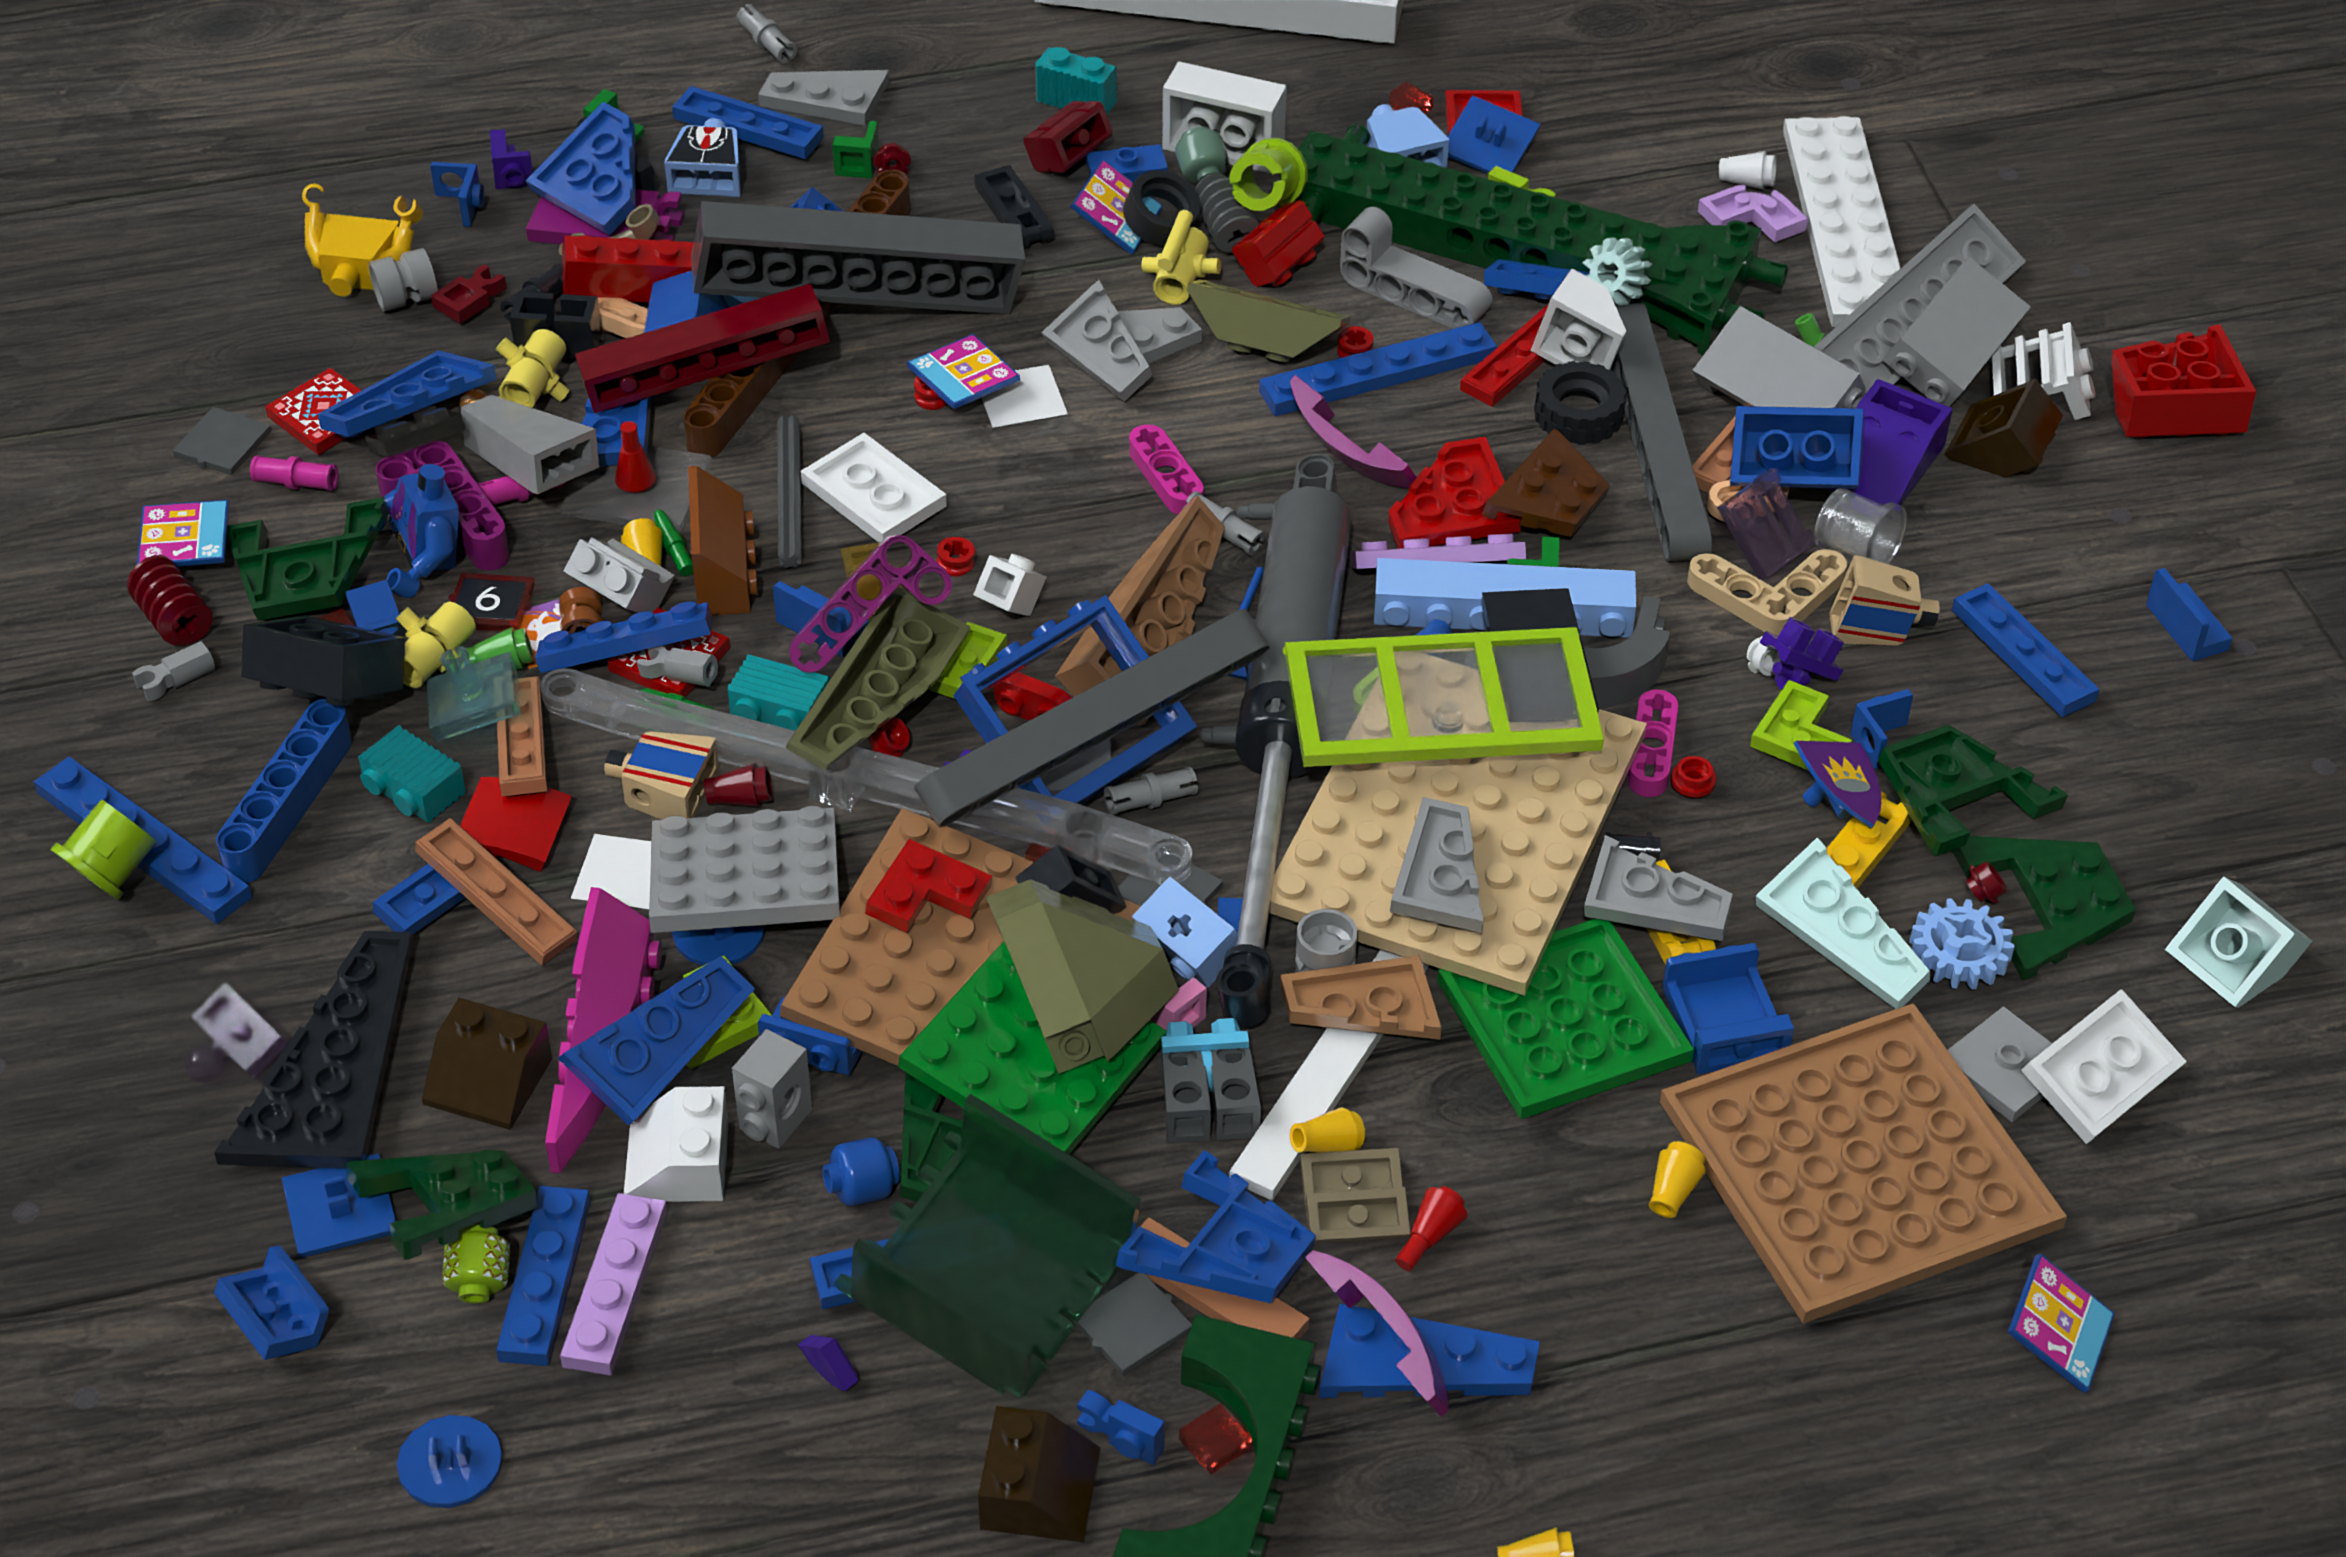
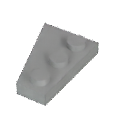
[758,70,889,126]
[1042,280,1153,402]
[1584,835,1733,941]

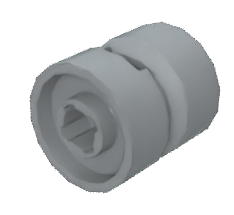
[368,248,438,312]
[1295,909,1357,973]

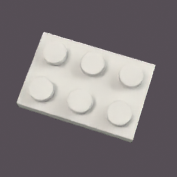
[801,433,947,543]
[2021,989,2187,1144]

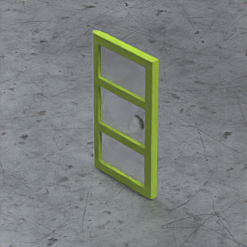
[1283,627,1604,767]

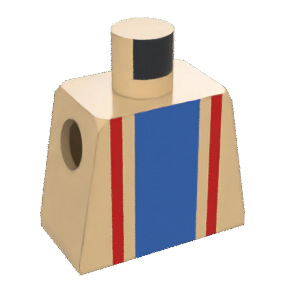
[1829,555,1940,645]
[604,731,719,820]

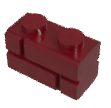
[1023,101,1113,172]

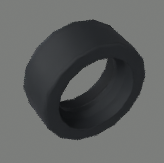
[1123,170,1201,246]

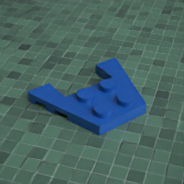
[1116,1150,1316,1304]

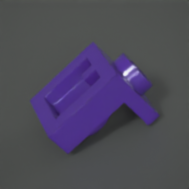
[489,129,533,189]

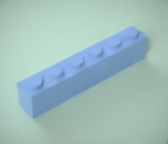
[1374,558,1636,638]

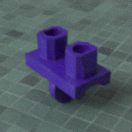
[1760,617,1844,689]

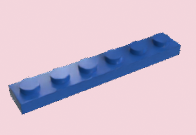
[1259,322,1497,417]
[33,757,252,924]

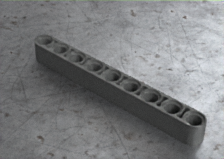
[1612,303,1712,562]
[914,608,1270,828]

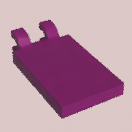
[526,189,685,244]

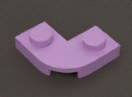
[1698,185,1808,243]

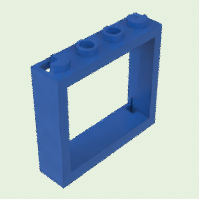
[953,595,1197,828]

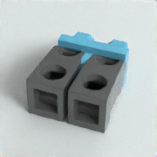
[1161,1018,1261,1144]

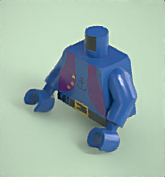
[380,464,459,598]

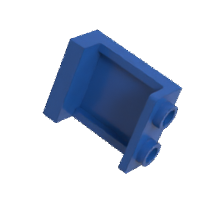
[1662,943,1794,1075]

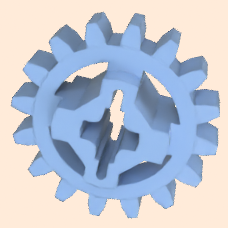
[1909,898,2014,990]

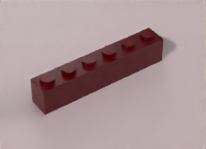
[575,283,830,413]

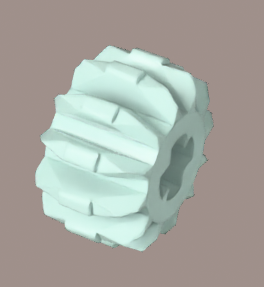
[1583,238,1652,306]

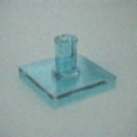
[427,646,521,742]

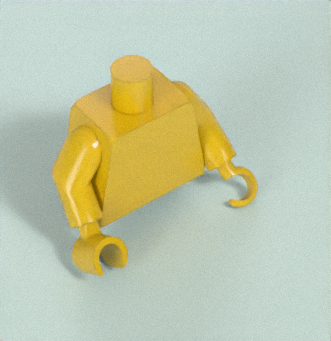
[302,183,423,297]

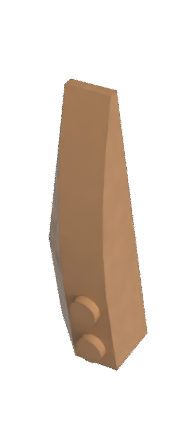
[1055,496,1225,726]

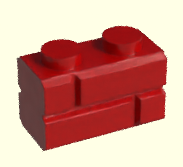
[1232,200,1325,287]

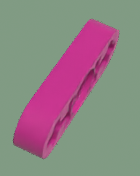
[1129,424,1203,515]
[1628,689,1678,797]

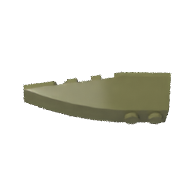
[785,587,971,771]

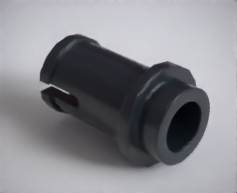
[1606,832,1661,862]

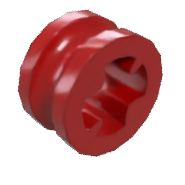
[1337,326,1374,358]
[914,376,948,410]
[937,537,975,576]

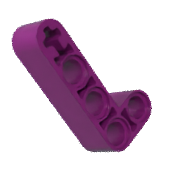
[375,440,510,571]
[788,535,952,673]

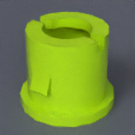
[1229,138,1308,211]
[50,799,156,901]

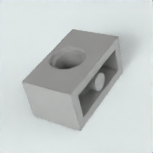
[732,1029,813,1149]

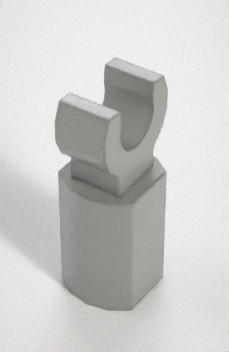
[132,641,215,701]
[636,645,718,687]

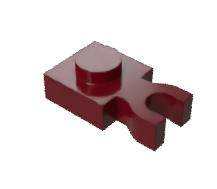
[431,264,507,324]

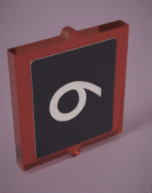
[448,572,535,631]

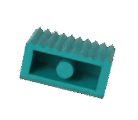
[1035,47,1118,114]
[727,654,830,735]
[358,725,466,823]

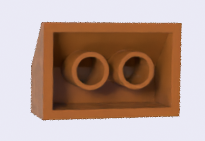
[688,466,758,616]

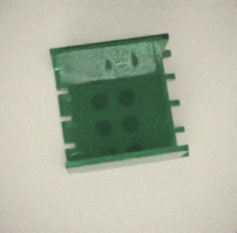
[834,1094,1141,1398]

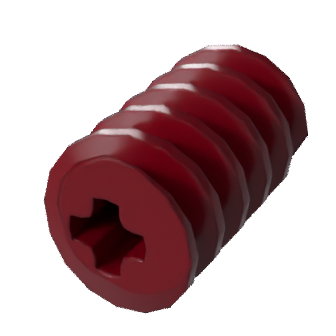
[127,555,212,646]

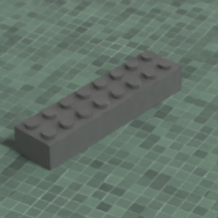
[691,201,1025,314]

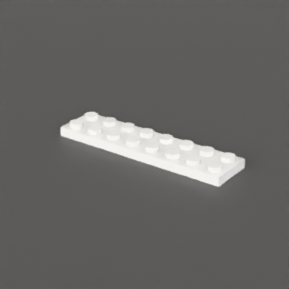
[1783,116,1900,327]

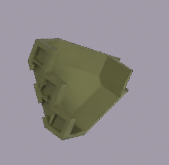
[986,879,1179,1074]

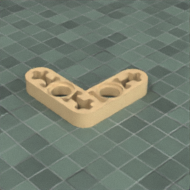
[1687,549,1847,635]

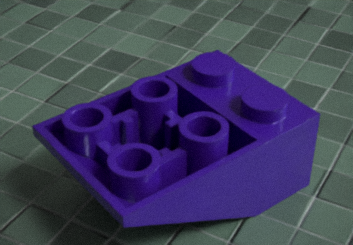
[1824,379,1953,516]

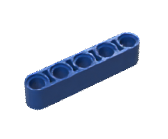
[216,699,352,883]

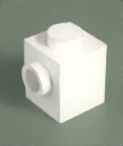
[973,553,1046,616]

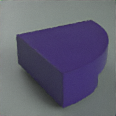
[798,1335,859,1391]

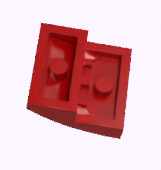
[460,777,572,872]

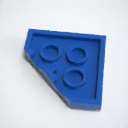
[526,102,635,236]

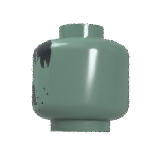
[1175,127,1229,184]

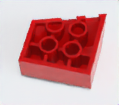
[2111,324,2256,438]

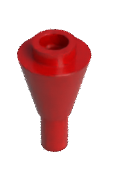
[615,421,656,493]
[1395,1186,1468,1272]

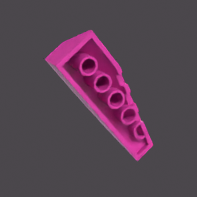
[545,887,662,1173]

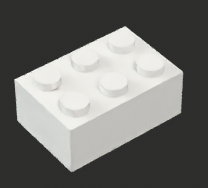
[1163,61,1287,173]

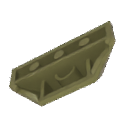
[1187,279,1351,362]

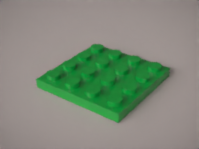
[1437,919,1694,1119]
[898,941,1167,1167]

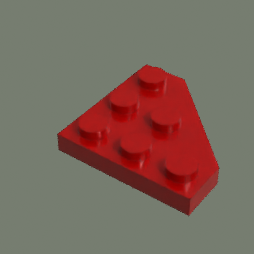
[1388,437,1521,548]

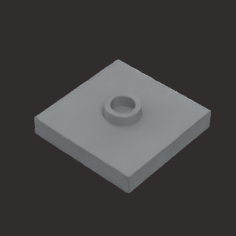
[1948,1006,2052,1122]

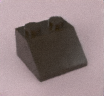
[1944,379,2063,477]
[422,998,553,1130]
[978,1406,1100,1543]

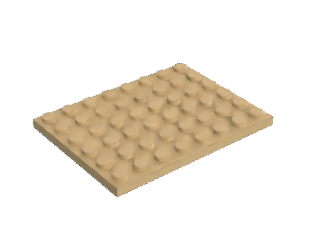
[1269,656,1647,996]

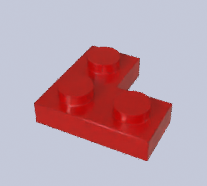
[865,839,992,933]

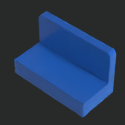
[2146,568,2233,661]
[773,581,870,657]

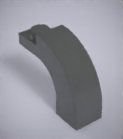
[1584,596,1671,708]

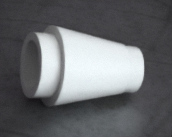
[1719,151,1776,190]

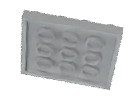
[649,806,840,933]

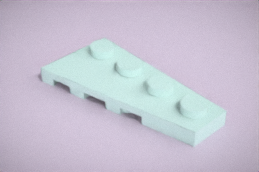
[1756,837,1930,1009]

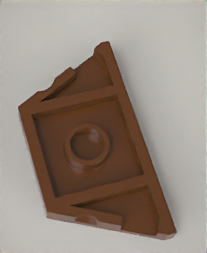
[1482,429,1610,537]

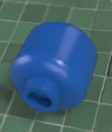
[822,1137,899,1207]

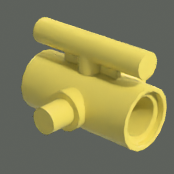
[1142,210,1221,305]
[496,329,570,408]
[395,602,476,688]

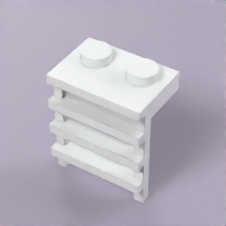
[1985,322,2095,420]

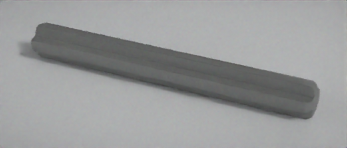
[777,415,802,569]

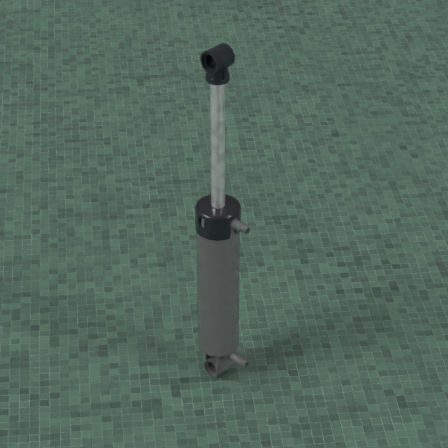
[1200,454,1352,1028]

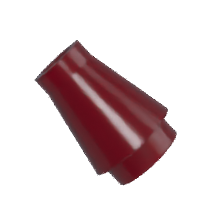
[704,762,773,807]

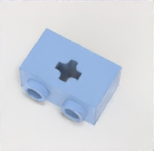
[1132,876,1238,988]

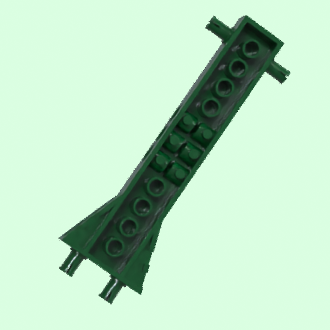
[1280,124,1789,356]

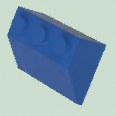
[1730,406,1865,489]

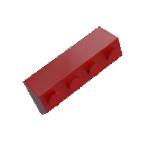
[562,235,724,303]

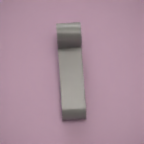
[1340,207,1493,329]

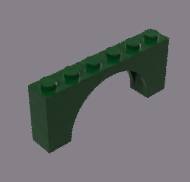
[1113,1314,1321,1557]

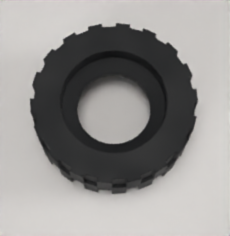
[1534,361,1627,445]

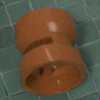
[559,587,603,634]

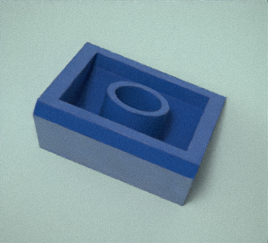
[643,271,729,333]

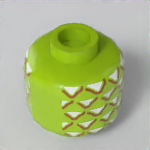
[442,1225,510,1304]

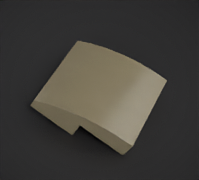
[1300,1148,1410,1244]

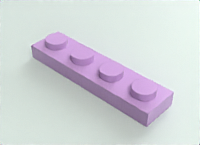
[1351,534,1526,569]
[560,1193,667,1376]

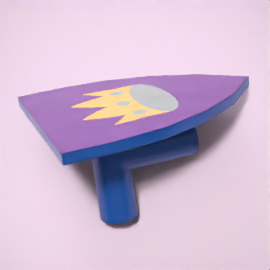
[1794,740,1881,828]

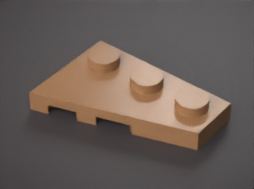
[1280,955,1441,1040]

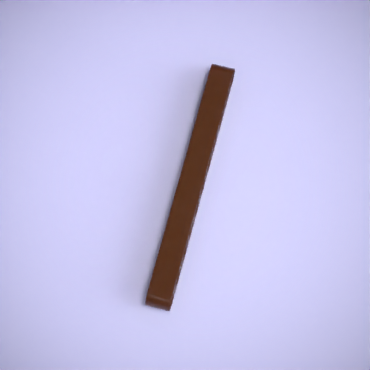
[683,170,911,459]

